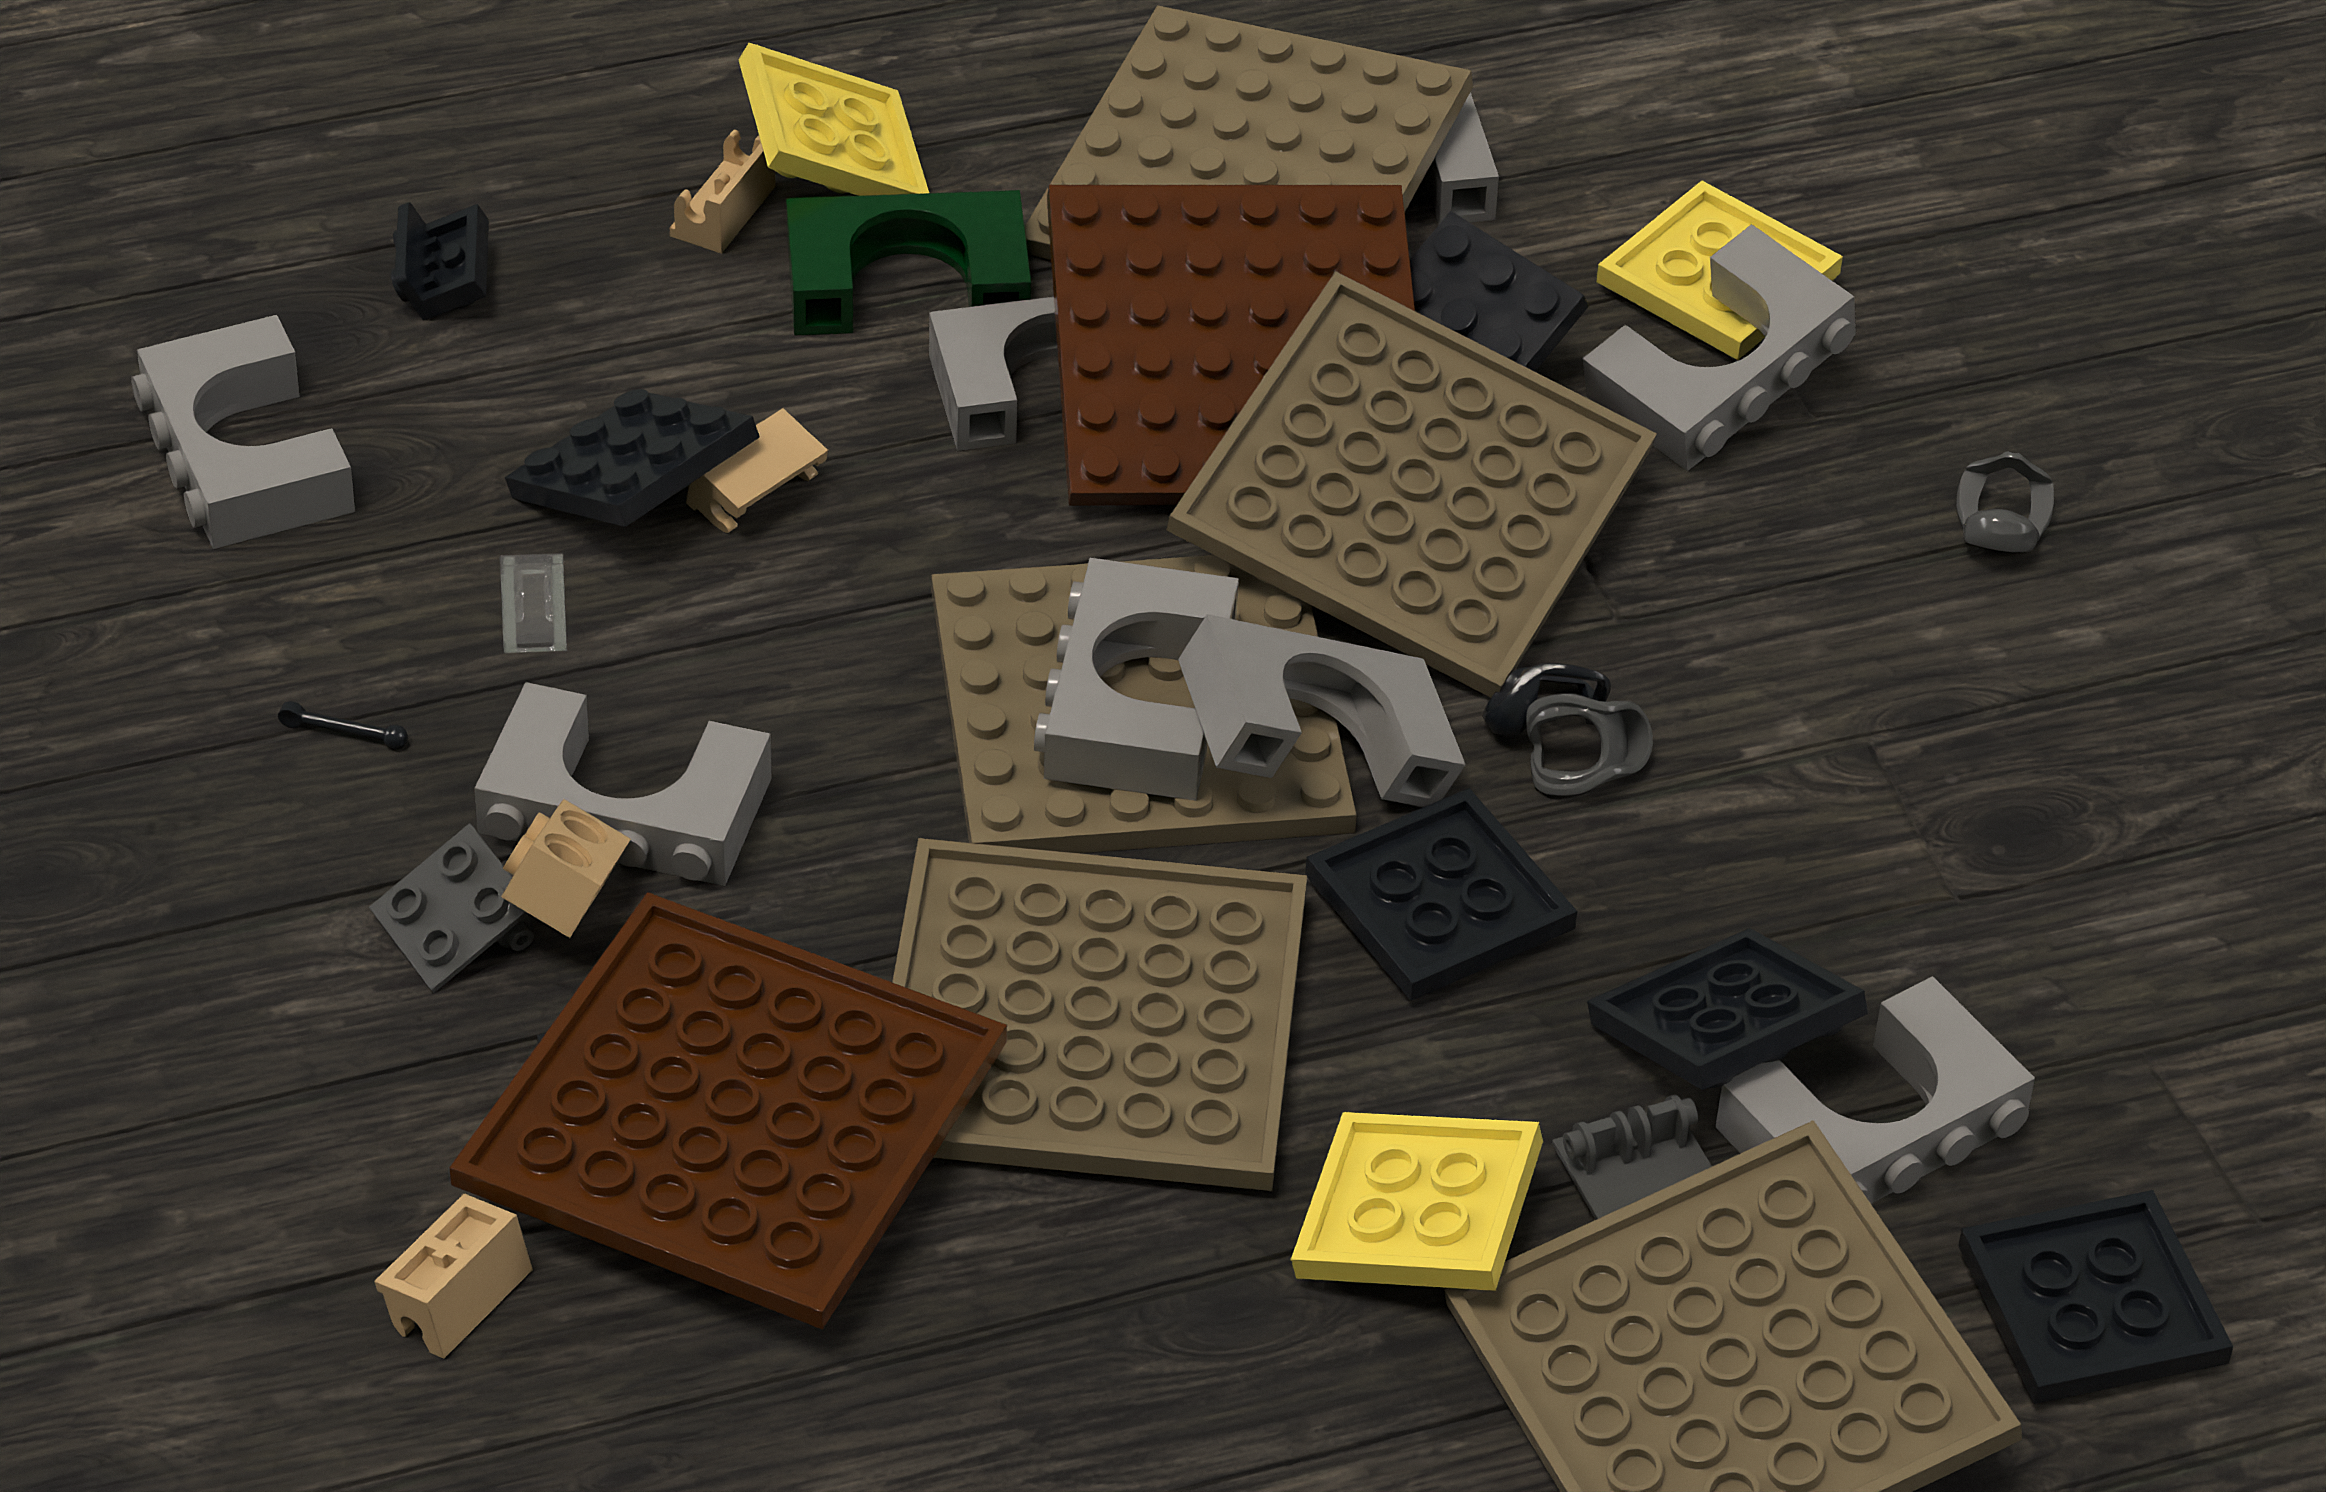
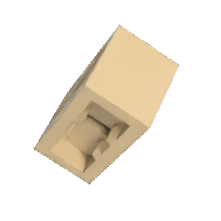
[501,798,631,938]

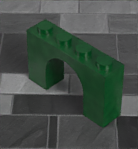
[786,190,1031,336]

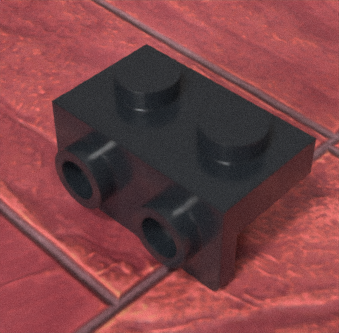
[391,202,489,321]

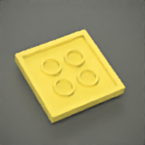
[738,43,929,196]
[1596,181,1843,360]
[1291,1112,1543,1291]

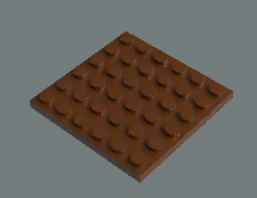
[1047,185,1415,506]
[449,892,1007,1330]

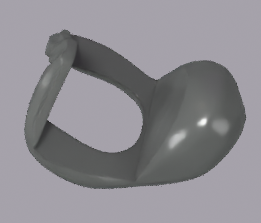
[1956,451,2054,552]
[1526,694,1653,795]

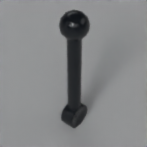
[278,701,408,749]

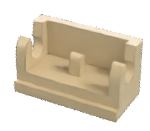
[670,130,775,254]
[686,408,828,533]
[374,1194,533,1358]

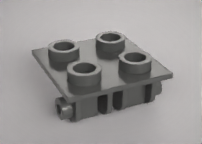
[369,823,534,993]
[1552,1095,1712,1220]

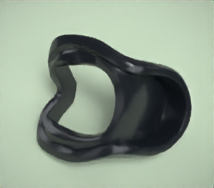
[1482,663,1611,740]

